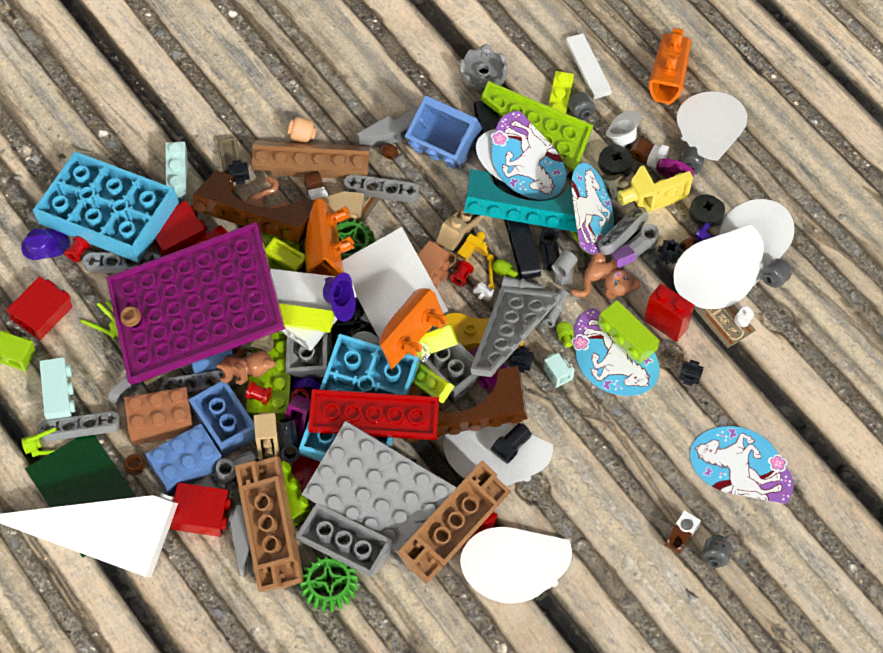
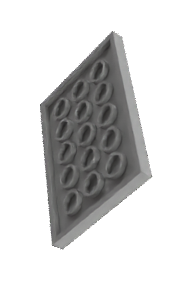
[302,421,456,552]

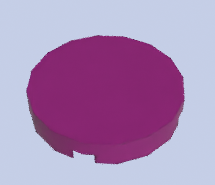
[656,158,695,179]

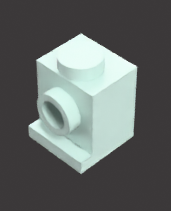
[543,353,575,388]

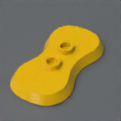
[441,313,524,355]

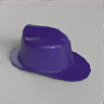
[21,228,69,260]
[323,272,356,322]

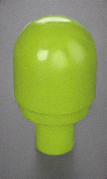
[493,259,519,279]
[556,321,574,348]

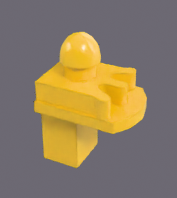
[457,231,488,262]

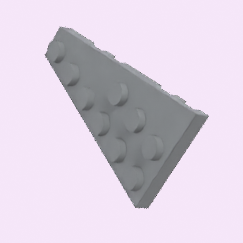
[470,286,561,377]

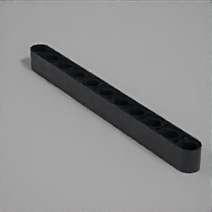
[474,100,541,280]

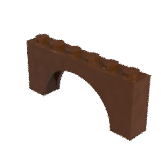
[193,170,314,244]
[404,366,528,443]

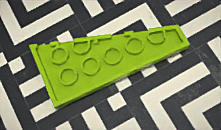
[480,81,594,173]

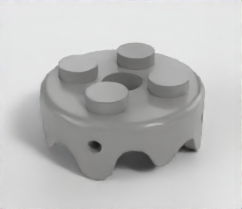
[460,44,508,92]

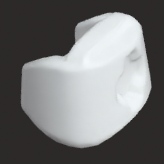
[473,282,494,302]
[734,306,754,327]

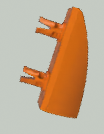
[649,28,692,105]
[305,198,355,276]
[379,288,447,370]

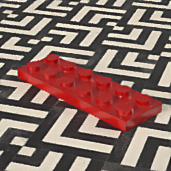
[308,389,439,440]

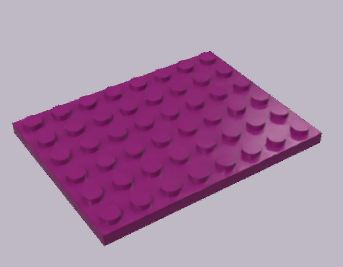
[106,222,286,385]

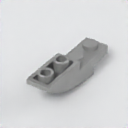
[357,106,420,147]

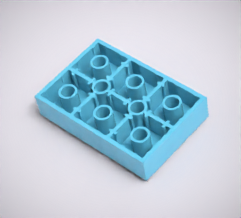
[33,151,179,263]
[299,334,419,462]

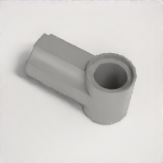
[623,224,659,258]
[552,250,578,286]
[216,450,257,485]

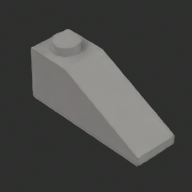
[228,505,251,577]

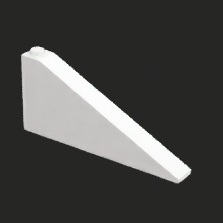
[270,269,357,351]
[0,493,178,577]

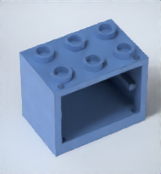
[405,95,482,169]

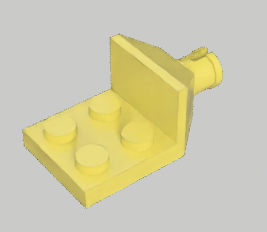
[617,165,693,212]

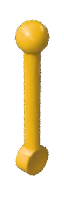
[487,254,496,291]

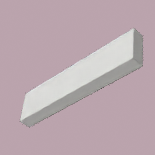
[566,33,612,99]

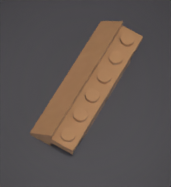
[251,140,370,179]
[235,456,305,592]
[397,460,511,585]

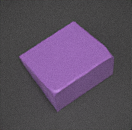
[610,244,636,268]

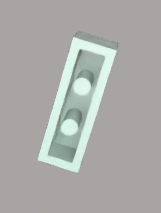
[166,142,188,204]
[40,357,76,420]

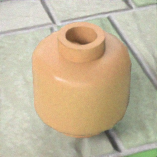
[287,117,317,143]

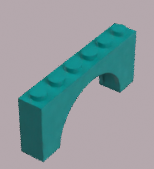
[464,169,577,232]

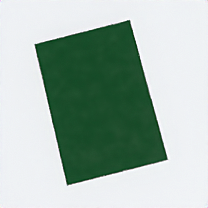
[25,435,136,558]

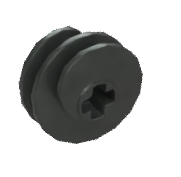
[598,145,633,178]
[689,194,725,227]

